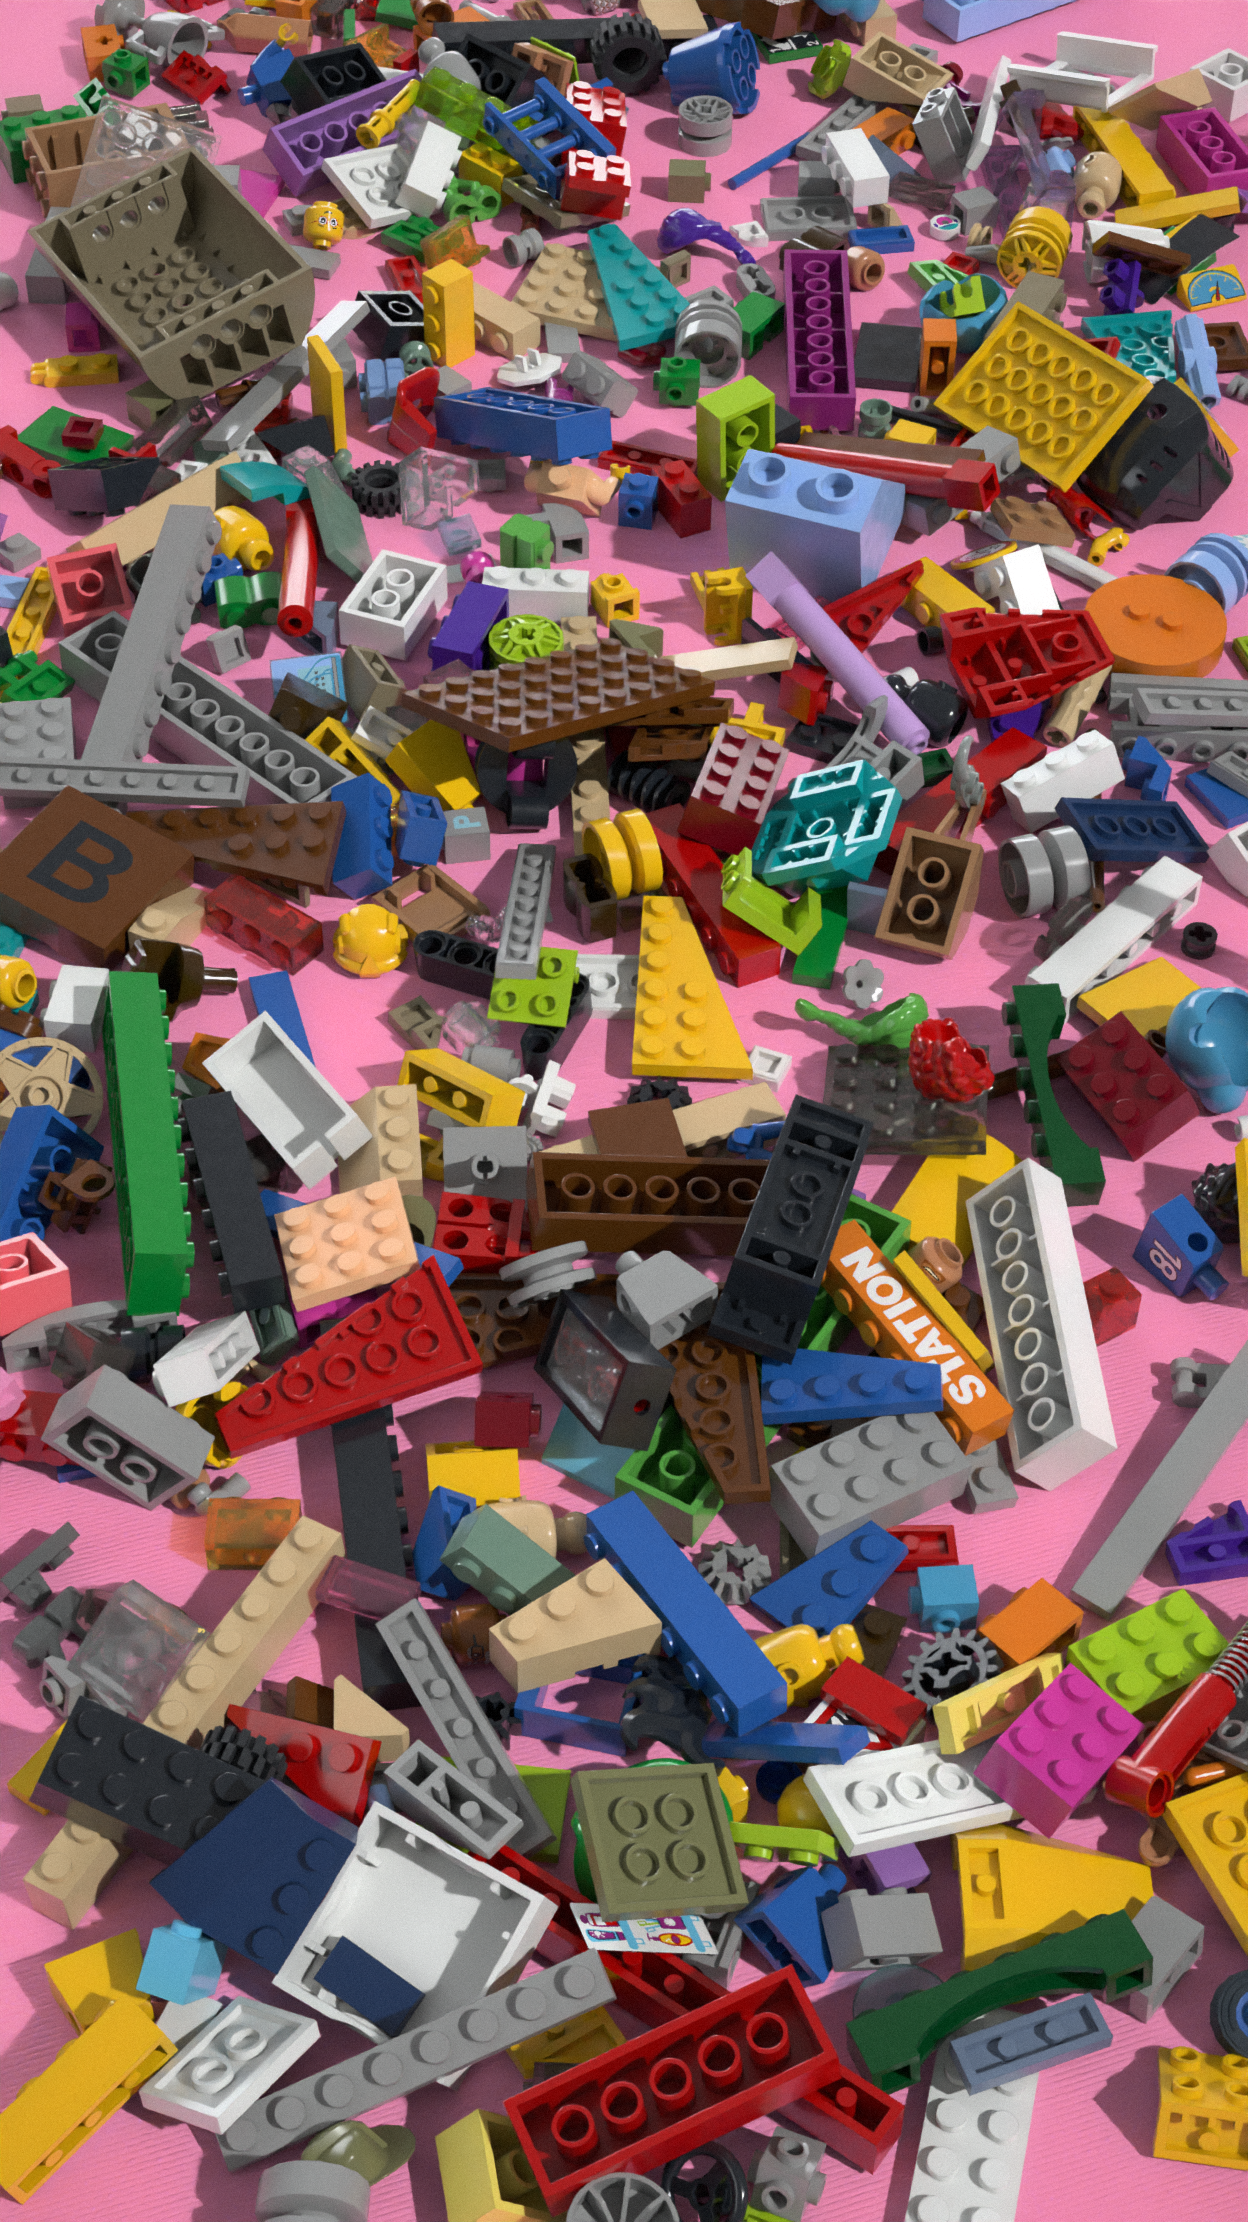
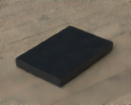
[854,322,922,393]

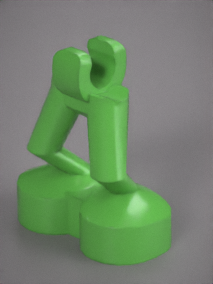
[442,175,502,228]

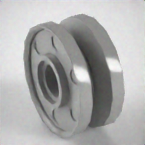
[499,1241,598,1308]

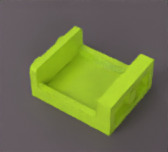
[721,847,822,956]

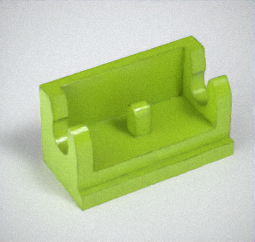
[939,275,986,320]

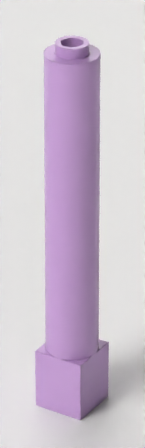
[745,551,930,755]

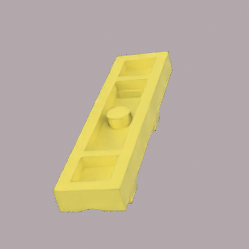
[932,1653,1065,1754]

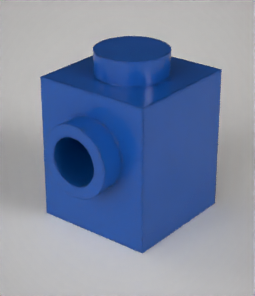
[618,473,659,530]

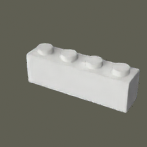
[152,1311,260,1408]

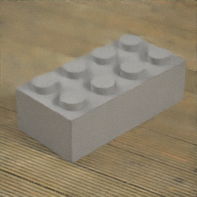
[769,1412,972,1560]

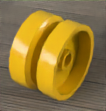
[581,808,663,900]

